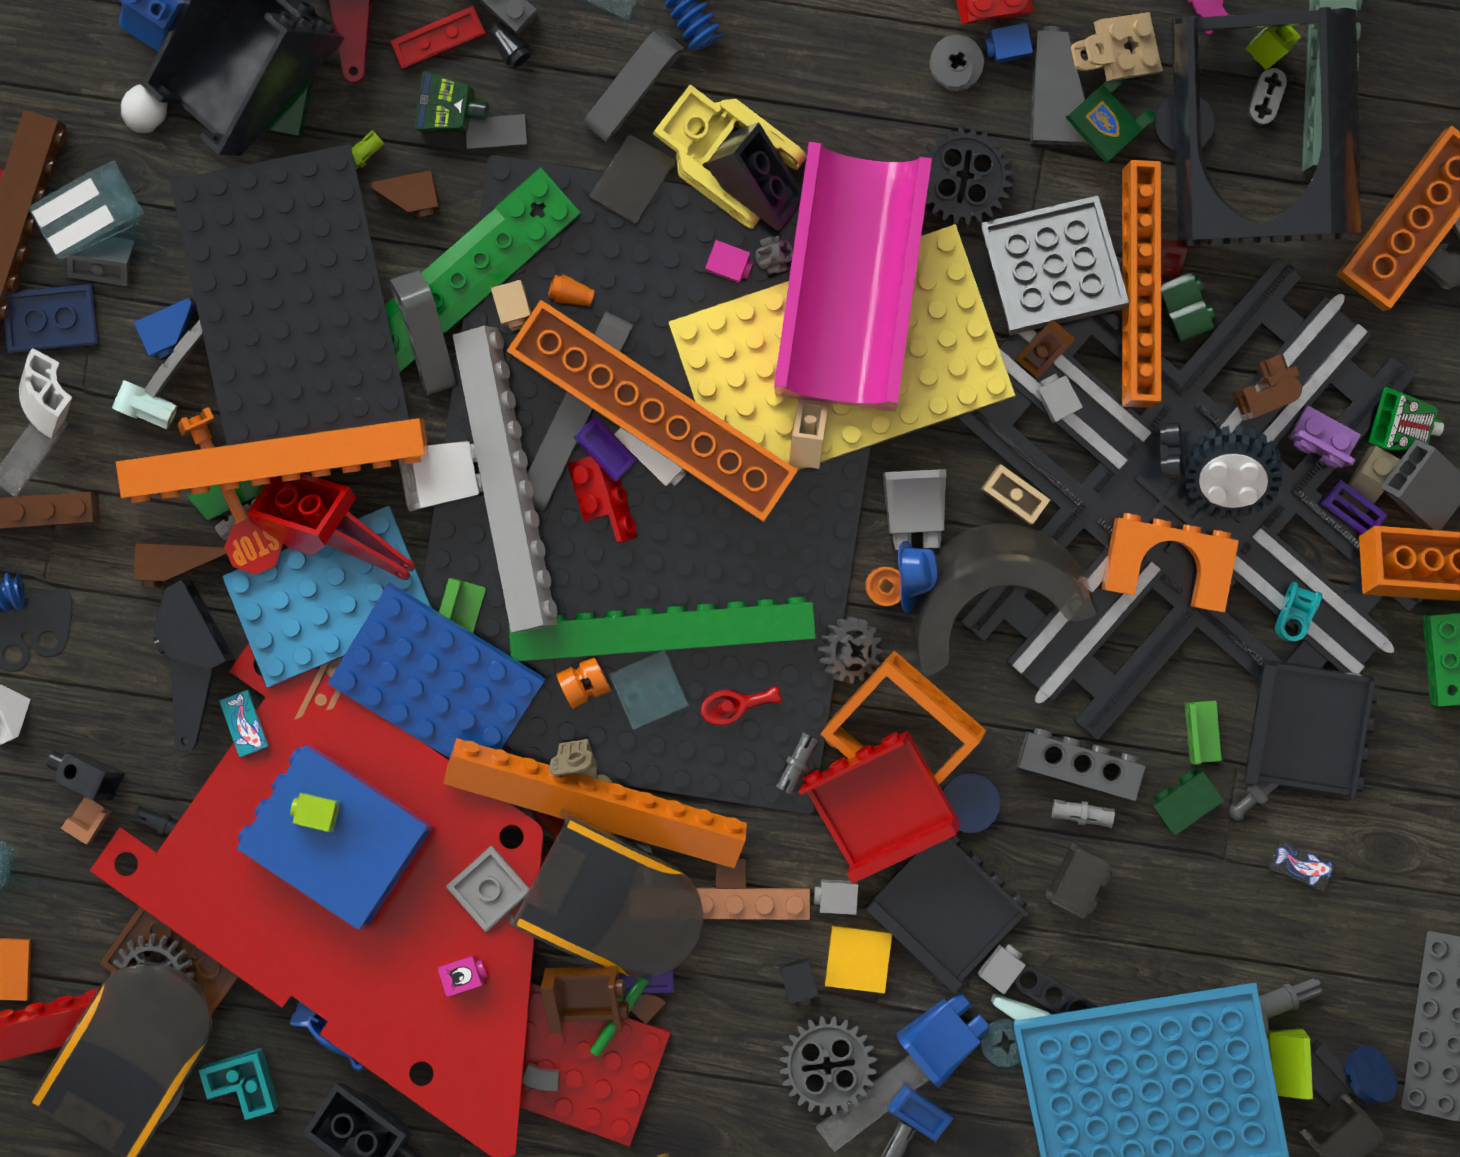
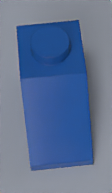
[134,298,197,360]

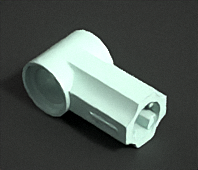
[112,380,178,429]

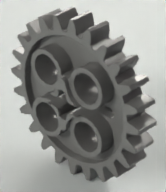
[780,1016,878,1115]

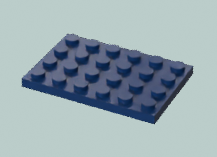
[327,582,546,759]

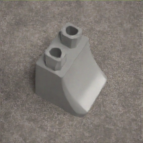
[883,469,946,550]

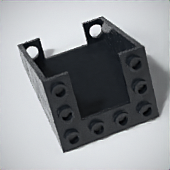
[141,0,344,156]

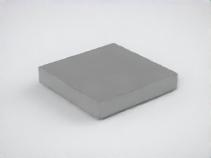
[446,846,532,932]

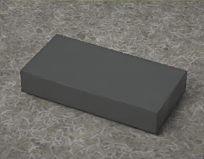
[466,114,528,150]

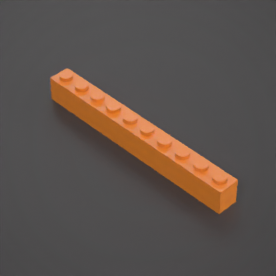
[116,418,429,503]
[443,738,747,868]

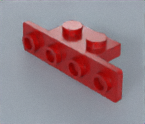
[567,456,637,543]

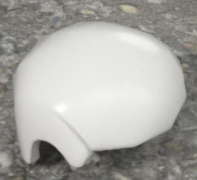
[121,84,168,133]

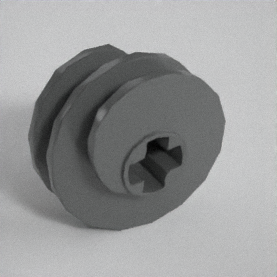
[929,34,984,92]

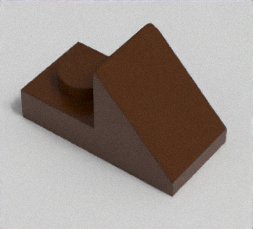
[1015,319,1075,379]

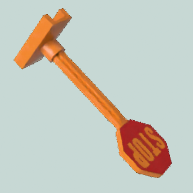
[177,407,283,575]

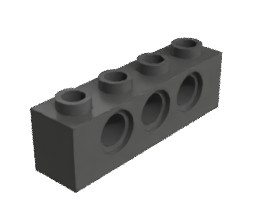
[1016,728,1146,801]

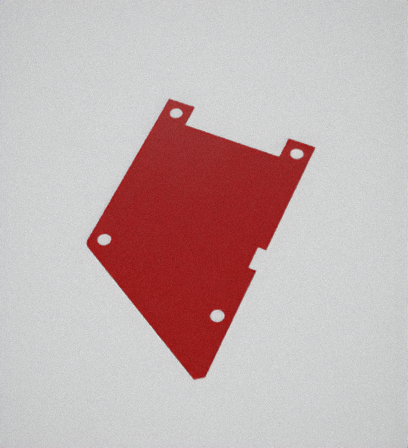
[90,643,543,1157]

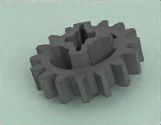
[818,617,883,683]

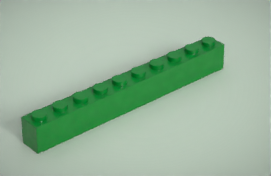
[509,596,815,661]

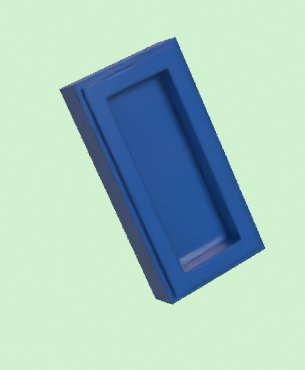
[888,1085,954,1142]

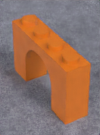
[1101,513,1239,613]

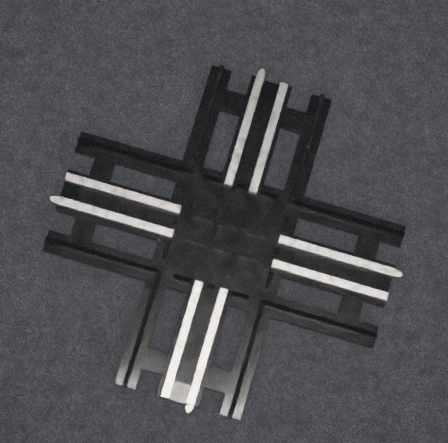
[956,257,1423,740]

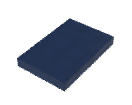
[4,284,99,354]

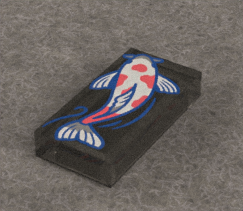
[1267,840,1336,891]

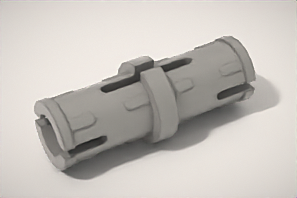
[1052,799,1115,828]

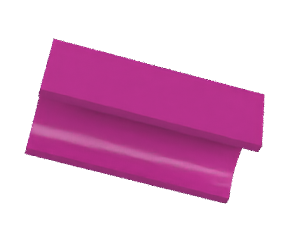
[774,142,932,412]

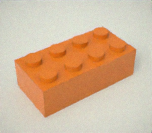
[1359,526,1460,601]

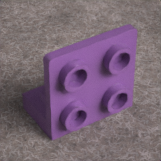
[1288,405,1361,469]

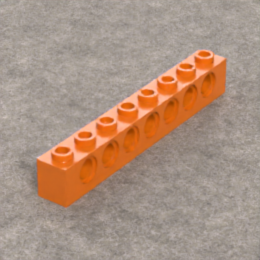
[1122,160,1161,408]

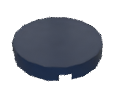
[943,773,1000,833]
[1345,1046,1397,1106]

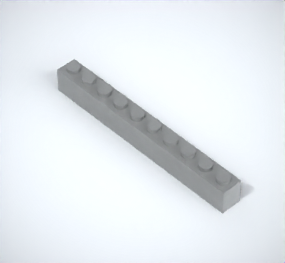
[453,326,557,633]

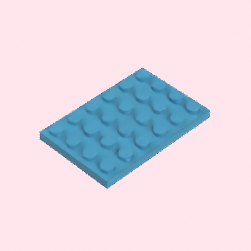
[222,506,432,688]

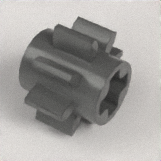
[755,235,793,274]

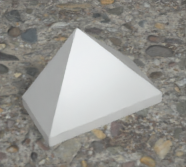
[0,684,31,745]

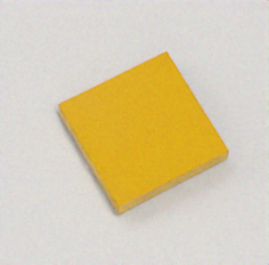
[825,925,892,993]

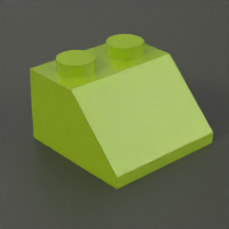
[1267,1029,1313,1099]

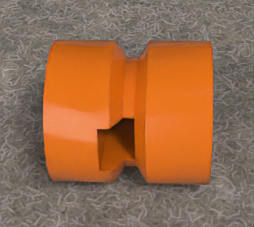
[865,567,901,606]
[556,656,611,709]

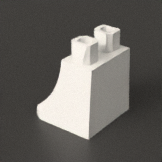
[398,441,483,511]

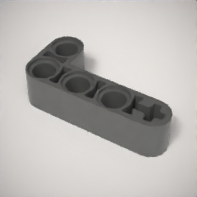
[583,29,685,142]
[389,270,456,396]

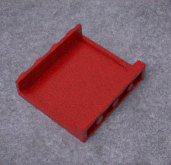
[798,731,961,884]

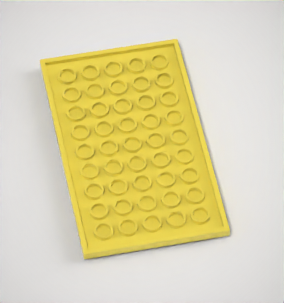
[669,224,1015,470]

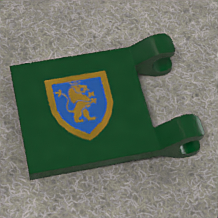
[1066,79,1156,163]

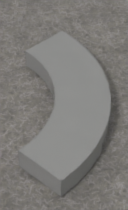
[145,320,203,398]

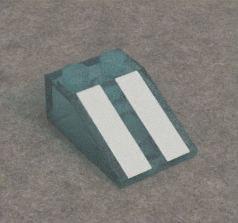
[28,161,144,261]

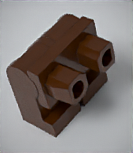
[1232,354,1302,421]

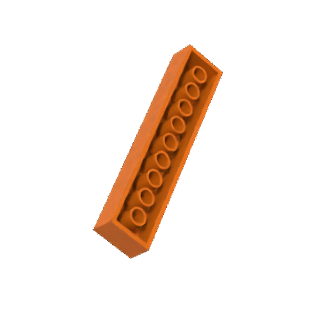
[507,300,798,523]

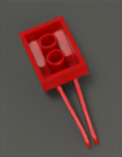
[247,473,416,580]

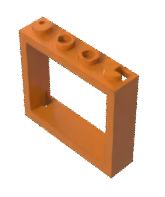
[821,651,986,784]

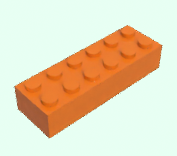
[1335,126,1460,311]

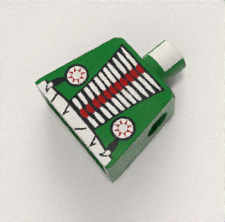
[1369,387,1444,450]

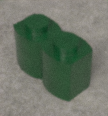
[1161,272,1216,343]

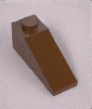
[134,543,227,587]

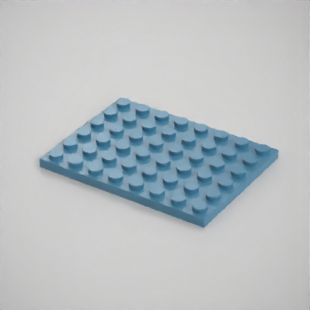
[1014,983,1289,1157]

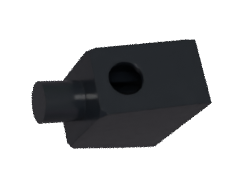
[46,751,125,801]

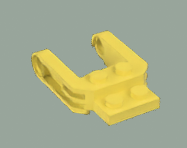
[653,85,807,229]

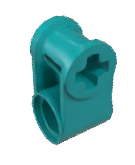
[1275,582,1322,642]

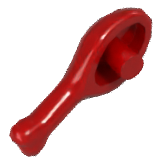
[700,686,782,726]

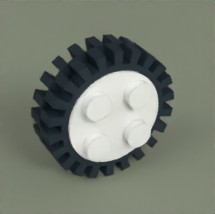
[1185,426,1282,517]

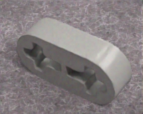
[1247,68,1287,126]

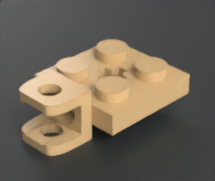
[1071,12,1163,82]

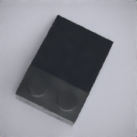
[706,122,802,230]

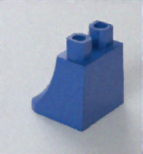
[119,0,186,52]
[896,992,990,1088]

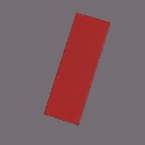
[390,5,486,70]

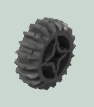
[111,933,195,1016]

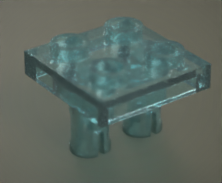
[609,650,689,730]

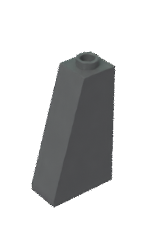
[1030,26,1090,147]

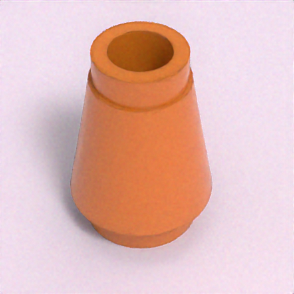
[548,274,595,307]

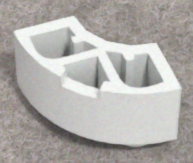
[19,348,72,438]

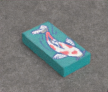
[219,690,270,758]

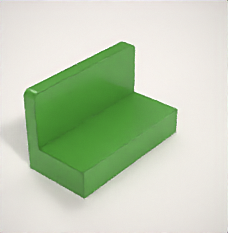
[439,578,486,634]
[1185,700,1222,765]

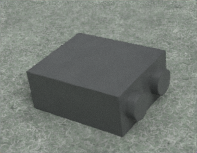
[1380,439,1460,531]

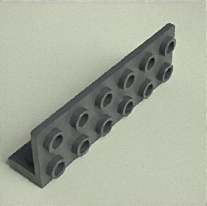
[1401,931,1460,1122]

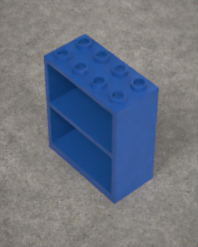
[236,745,434,930]

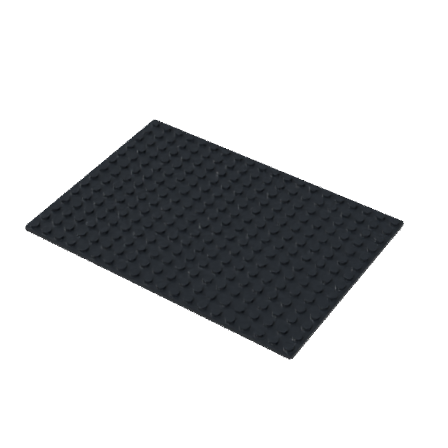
[422,155,871,814]

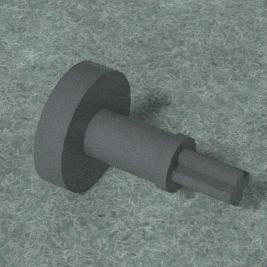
[1236,978,1323,1037]

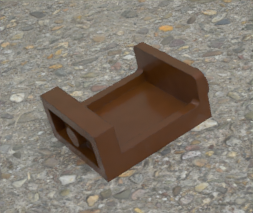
[541,966,629,1034]

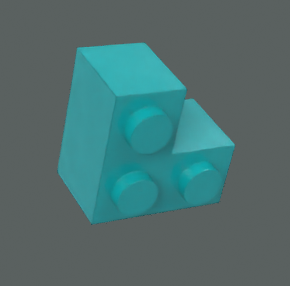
[199,1048,279,1120]

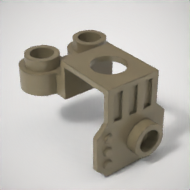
[549,739,613,783]

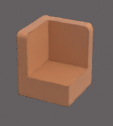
[61,797,112,845]

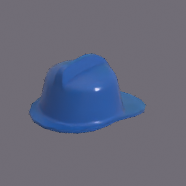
[898,541,938,613]

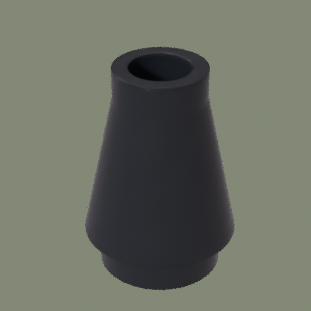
[489,23,532,69]

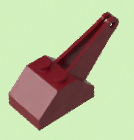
[329,0,372,84]

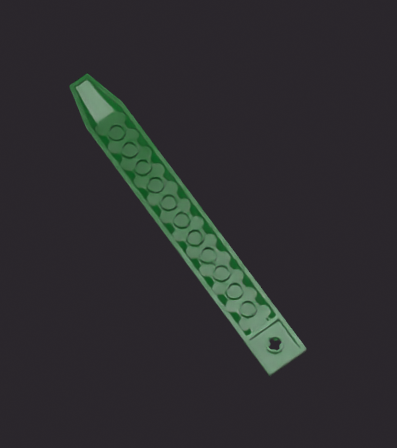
[188,167,581,521]

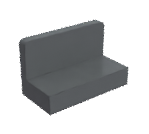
[66,234,135,286]

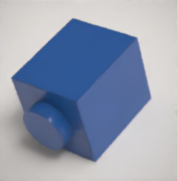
[985,23,1033,64]

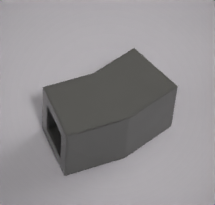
[522,1062,560,1091]

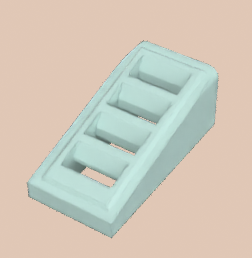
[991,993,1051,1020]

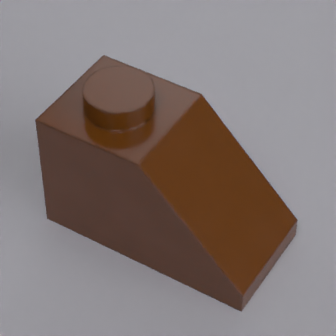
[371,170,440,219]

